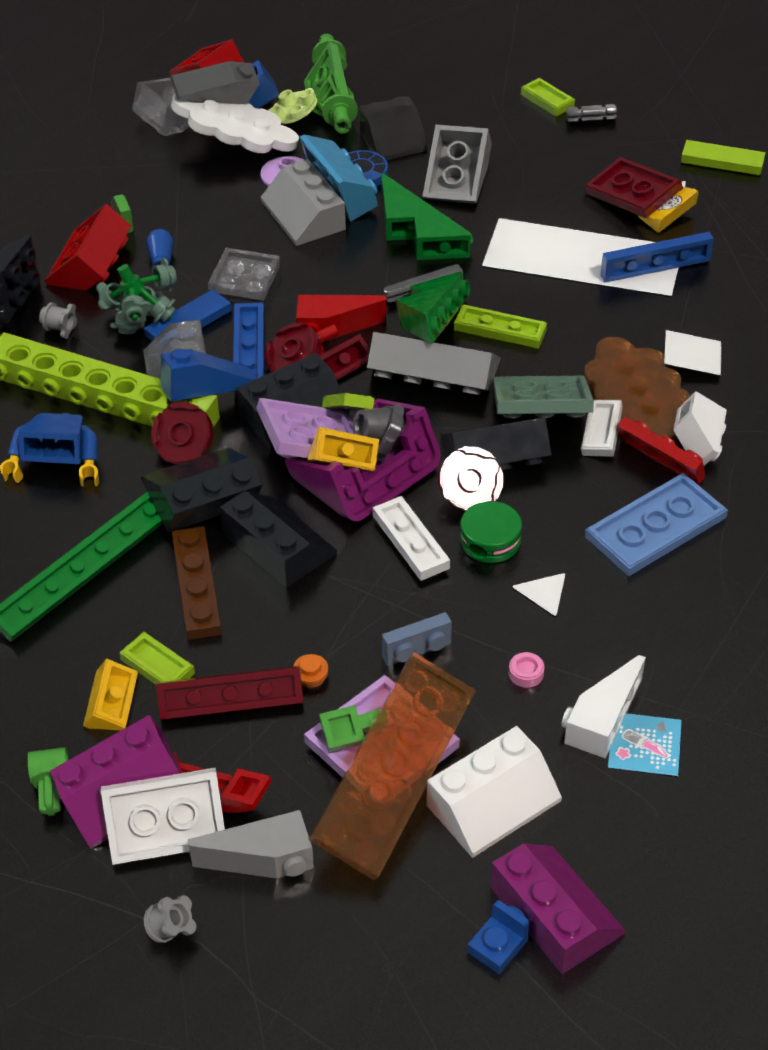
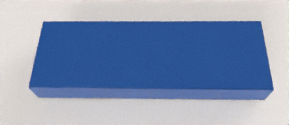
[144,289,232,350]

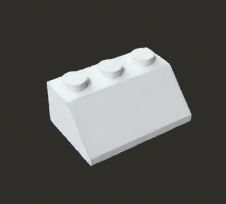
[427,726,562,858]

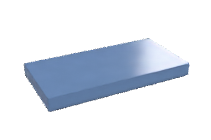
[585,473,728,577]

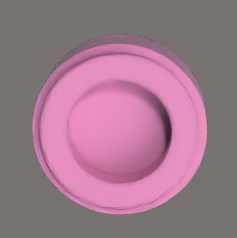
[509,652,545,688]

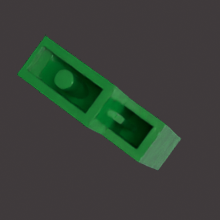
[381,173,474,260]
[396,272,470,344]

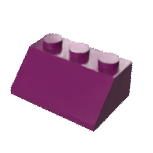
[50,715,182,849]
[490,843,625,974]

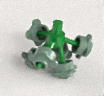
[96,258,177,335]

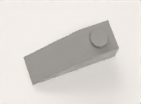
[187,810,314,878]

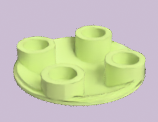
[268,88,317,124]

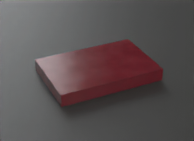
[584,157,683,218]

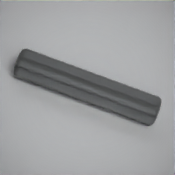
[383,264,463,303]

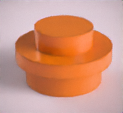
[293,654,328,688]

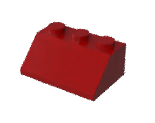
[44,203,131,291]

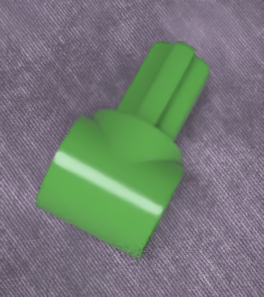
[28,747,69,816]

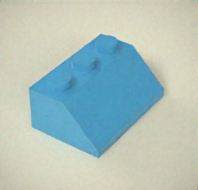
[300,134,378,222]

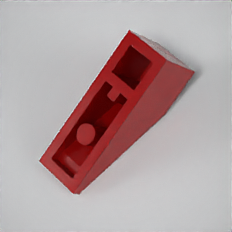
[296,295,387,340]

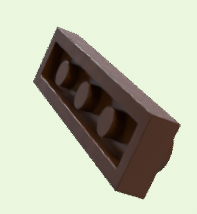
[172,526,222,640]

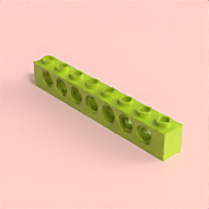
[0,332,220,427]

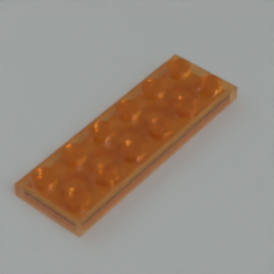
[308,652,476,880]

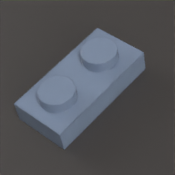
[382,612,452,666]

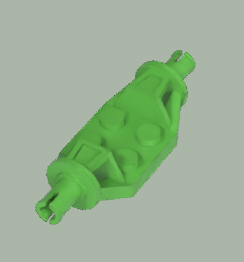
[304,34,358,134]

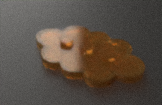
[584,337,691,441]

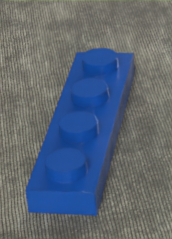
[600,232,714,282]
[233,303,264,392]

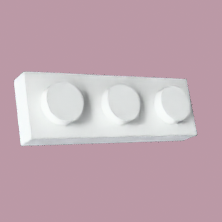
[373,496,450,581]

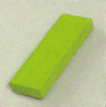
[681,140,766,175]
[454,304,547,349]

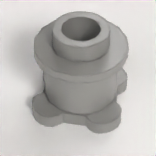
[39,302,77,339]
[144,895,196,943]

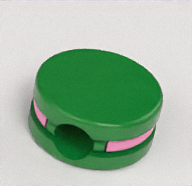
[460,501,522,563]

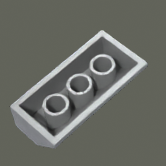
[367,332,501,395]

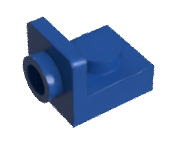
[467,900,529,975]

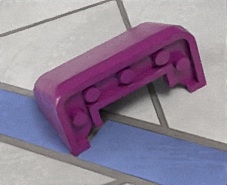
[284,399,441,521]

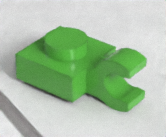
[319,705,387,753]

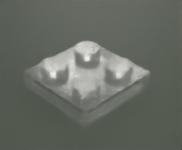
[208,248,280,300]

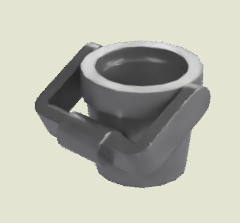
[353,405,404,463]

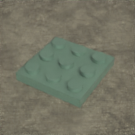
[493,375,594,418]

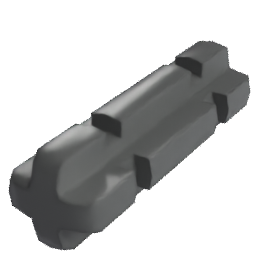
[566,104,617,123]

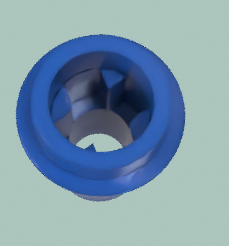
[146,229,174,266]

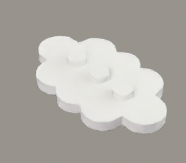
[171,94,299,153]

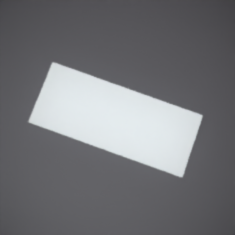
[482,218,679,296]

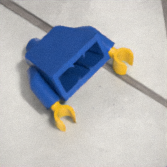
[0,413,99,487]

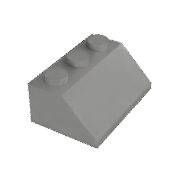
[261,159,346,246]

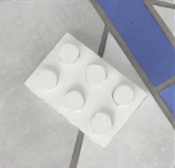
[101,768,225,865]

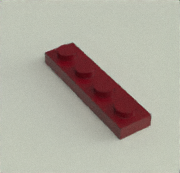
[156,666,304,720]

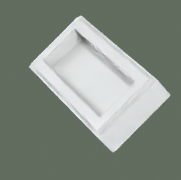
[581,400,623,456]

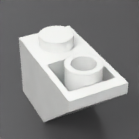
[673,391,727,466]

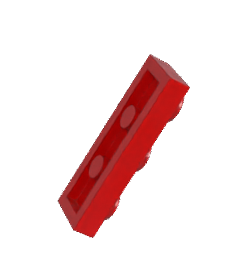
[617,416,706,485]

